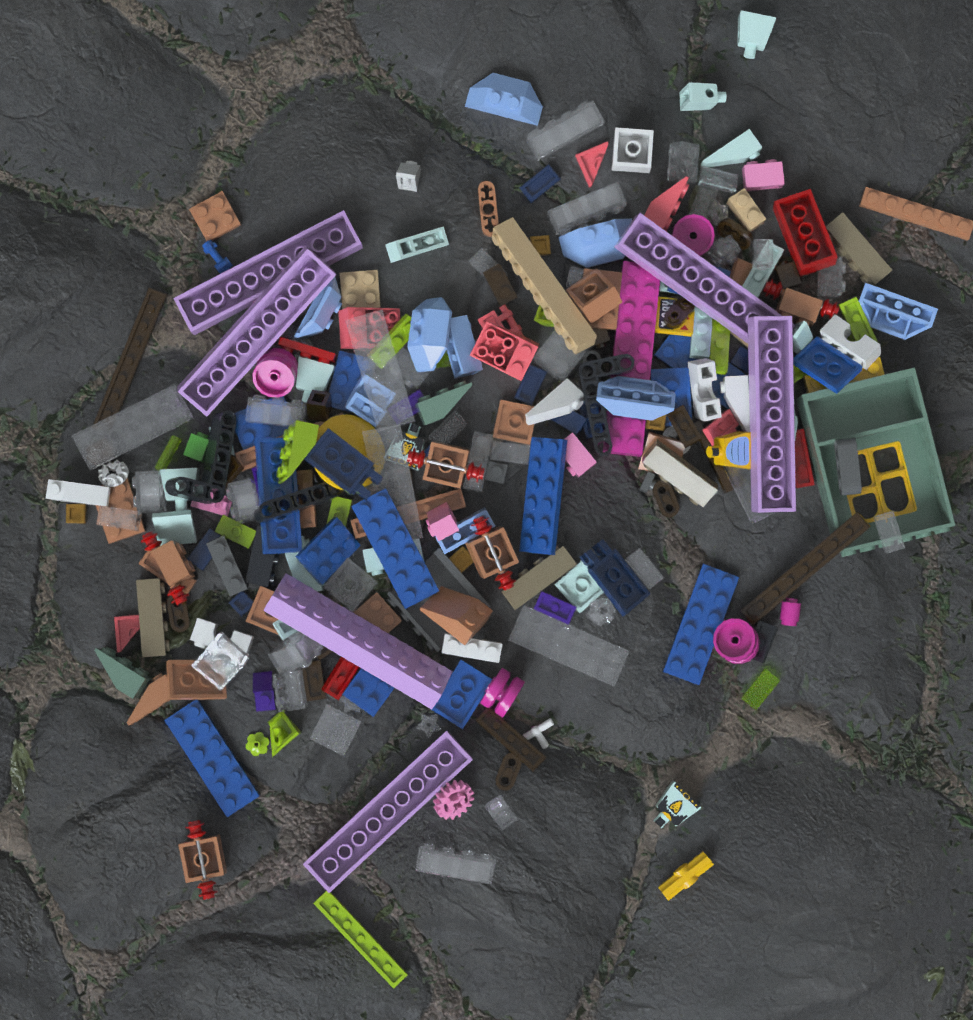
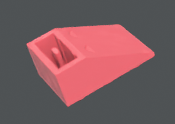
[644,176,689,232]
[338,307,400,349]
[470,321,539,381]

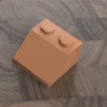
[565,269,622,324]

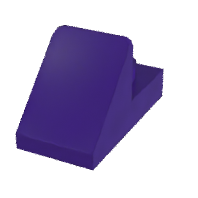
[253,671,276,712]

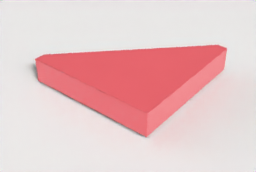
[575,141,609,188]
[114,614,140,652]

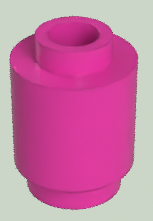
[780,598,801,626]

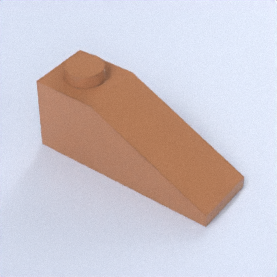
[126,673,170,726]

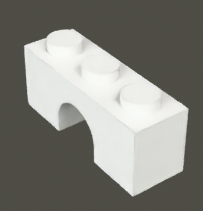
[820,314,881,370]
[688,358,722,421]
[190,618,254,661]
[441,633,502,663]

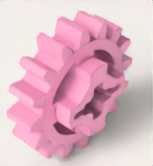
[433,780,474,820]

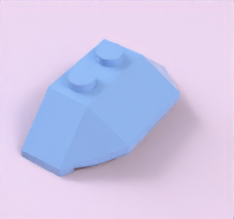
[465,73,543,126]
[558,218,632,268]
[293,277,342,340]
[859,283,938,340]
[407,297,452,372]
[596,376,676,420]

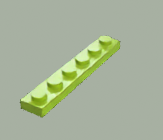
[313,890,408,989]

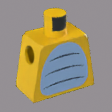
[706,431,751,469]

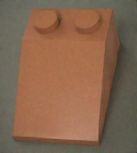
[419,586,493,645]

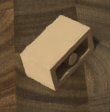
[726,188,766,232]

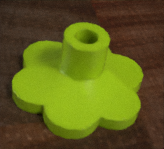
[246,732,270,756]

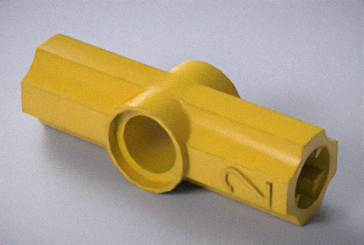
[658,851,714,901]

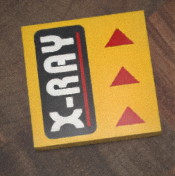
[655,297,695,337]

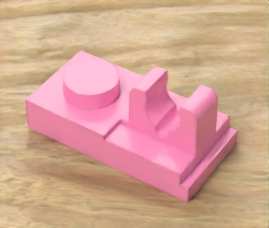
[191,492,233,517]

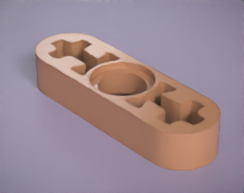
[478,181,499,237]

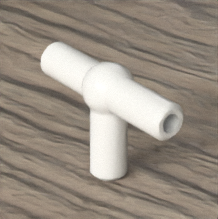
[522,718,554,749]

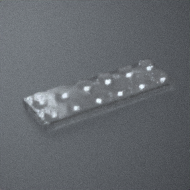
[345,309,415,432]
[72,384,193,470]
[362,424,423,540]
[508,605,630,686]

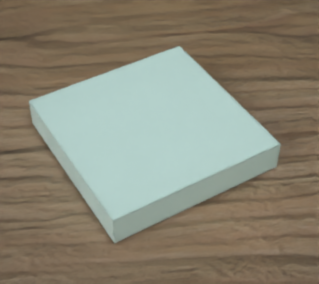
[152,510,197,546]
[554,560,603,613]

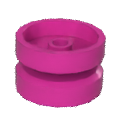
[671,214,715,256]
[253,348,298,398]
[713,618,760,664]
[480,668,525,717]

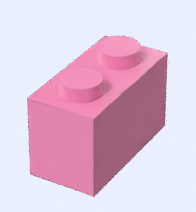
[742,159,784,191]
[564,432,597,478]
[426,502,459,541]

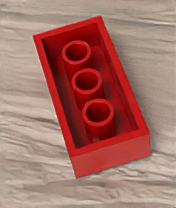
[773,189,838,277]

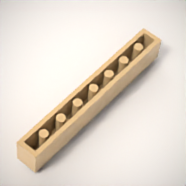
[492,217,597,355]

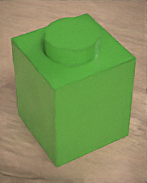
[183,432,209,463]

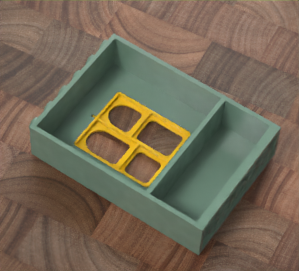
[796,367,956,557]

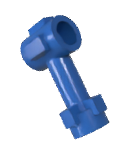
[202,240,233,274]

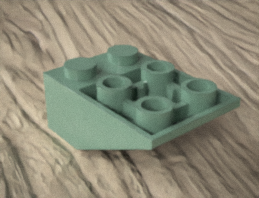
[415,381,472,426]
[94,647,152,699]

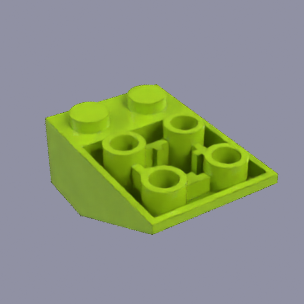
[276,420,319,484]

